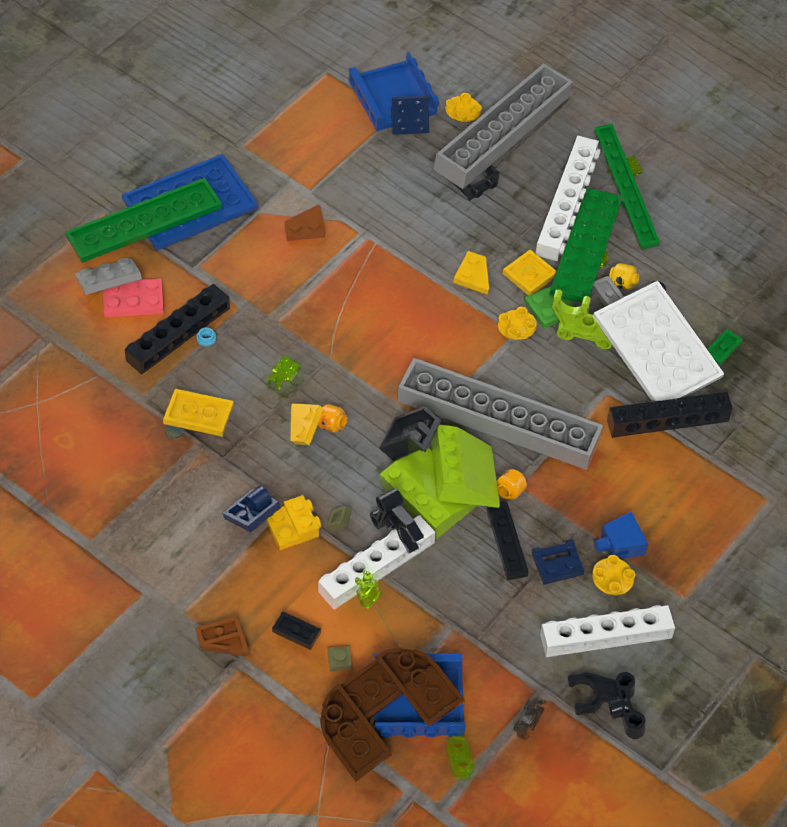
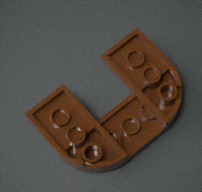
[320,647,465,782]

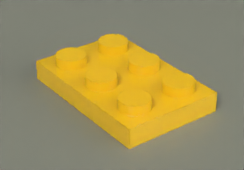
[163,389,234,437]

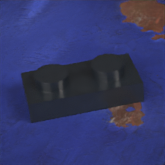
[272,611,321,650]

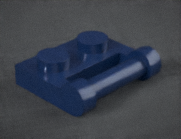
[532,540,584,585]

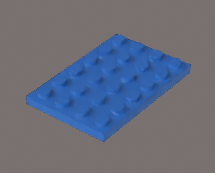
[122,154,258,251]

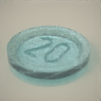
[164,425,185,439]

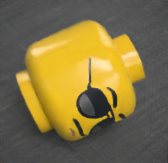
[609,263,639,290]

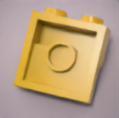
[266,495,321,550]

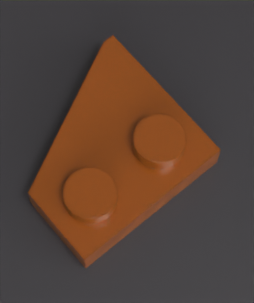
[285,205,325,241]
[195,616,249,656]

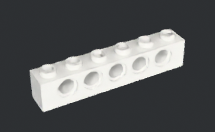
[318,515,435,610]
[540,605,675,657]

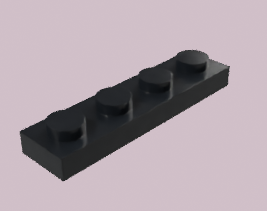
[486,502,529,581]

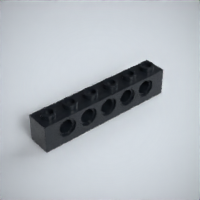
[124,284,230,375]
[607,392,733,438]

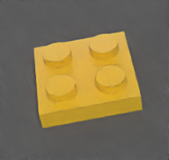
[502,250,557,295]

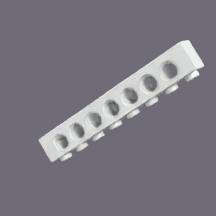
[536,135,601,261]

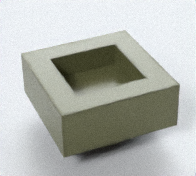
[327,505,352,532]
[328,646,352,671]

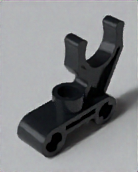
[370,488,424,554]
[568,672,645,739]

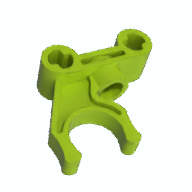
[552,290,612,349]

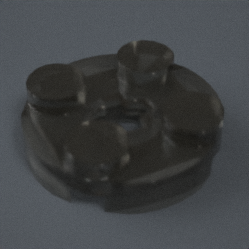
[513,696,546,740]

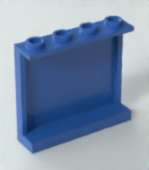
[349,52,439,131]
[374,654,465,738]

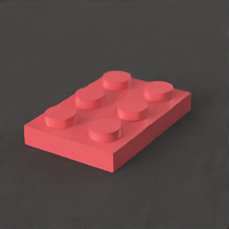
[103,278,164,318]

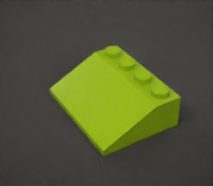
[431,425,500,508]
[380,448,478,539]

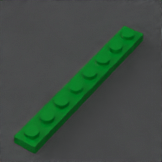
[594,124,660,250]

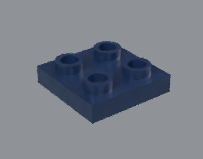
[391,95,429,135]
[222,486,281,532]

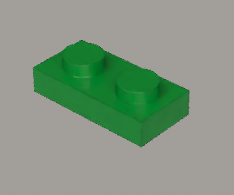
[707,329,743,367]

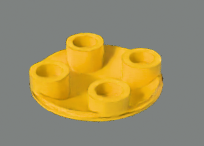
[445,93,482,122]
[498,307,537,340]
[592,555,635,595]

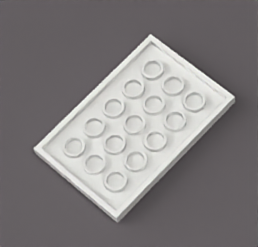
[593,281,724,402]

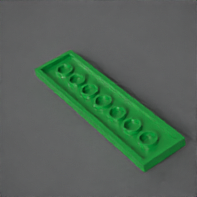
[65,178,222,263]
[550,188,622,303]

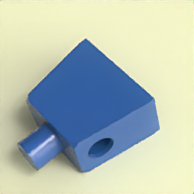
[594,512,648,559]

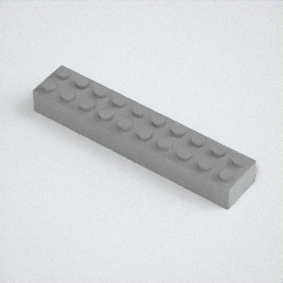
[433,63,573,189]
[397,358,603,470]

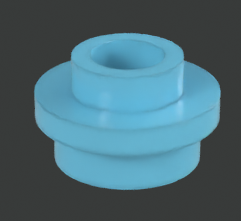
[196,327,216,346]

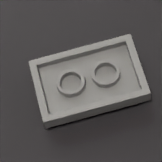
[75,258,142,295]

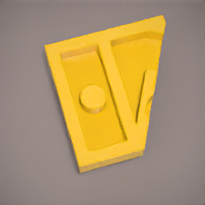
[453,251,489,295]
[290,404,324,445]

